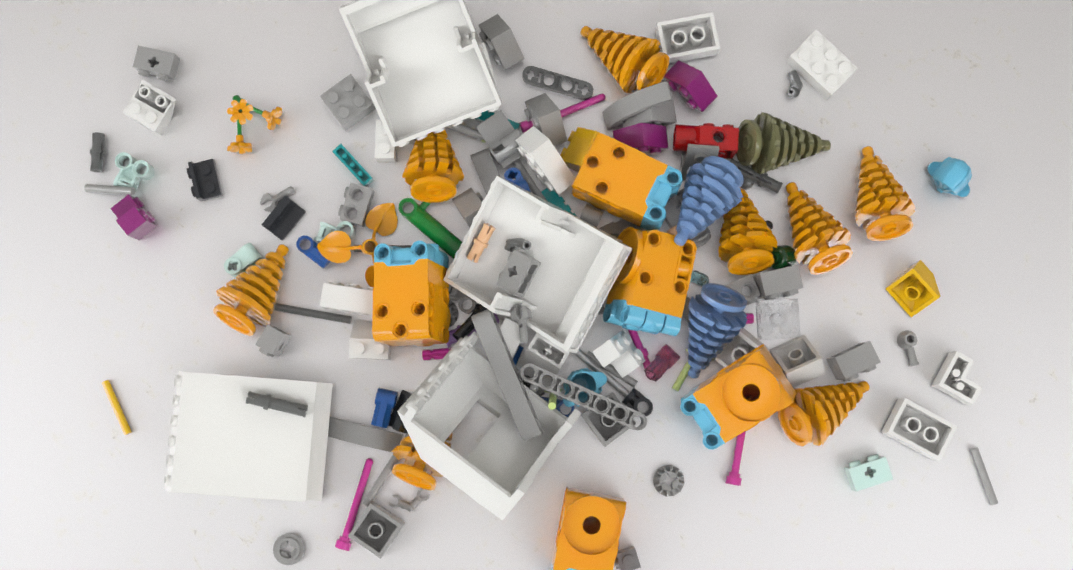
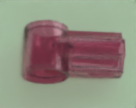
[644,344,680,382]

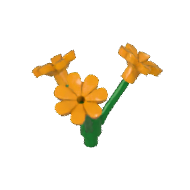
[227,95,283,154]

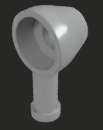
[897,330,919,367]

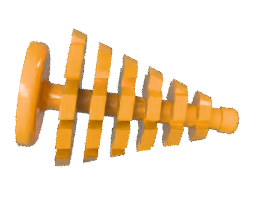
[580,26,669,93]
[402,130,464,203]
[855,146,916,241]
[785,182,853,275]
[718,187,777,275]
[213,244,289,336]
[778,381,870,446]
[391,433,452,490]

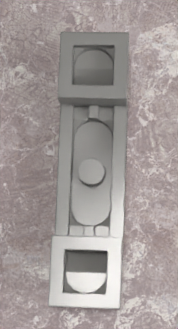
[602,81,673,130]
[328,417,403,452]

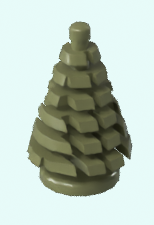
[736,112,831,174]

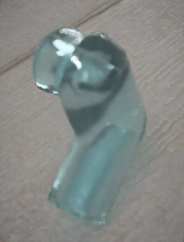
[690,270,709,286]

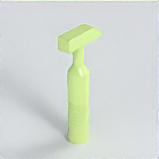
[672,349,691,391]
[544,388,562,410]

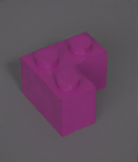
[664,60,718,112]
[613,123,669,155]
[110,195,157,241]

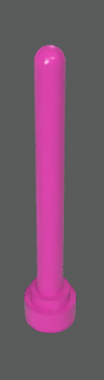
[519,94,606,134]
[725,431,746,486]
[335,458,373,551]

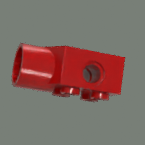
[673,123,739,159]

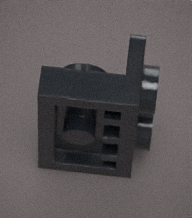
[187,159,223,202]

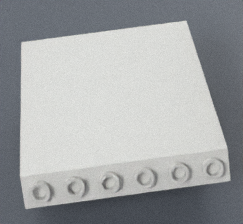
[339,0,502,147]
[443,176,633,354]
[164,371,333,502]

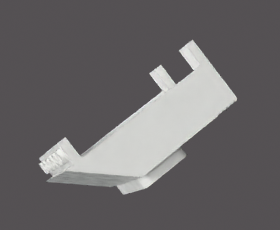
[397,331,581,520]

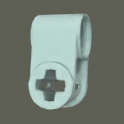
[224,243,263,277]

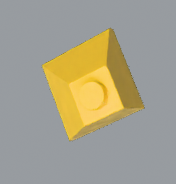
[886,260,941,317]

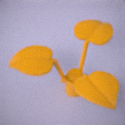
[317,203,398,287]

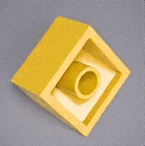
[560,127,599,172]

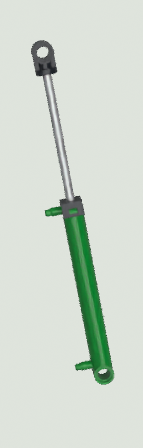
[398,198,653,416]

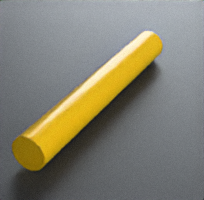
[102,380,132,435]

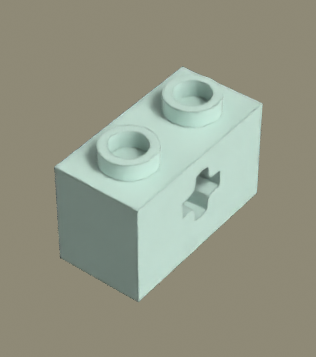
[844,454,893,491]

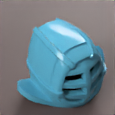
[927,157,972,197]
[563,368,607,407]

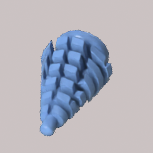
[674,156,744,246]
[688,283,748,379]

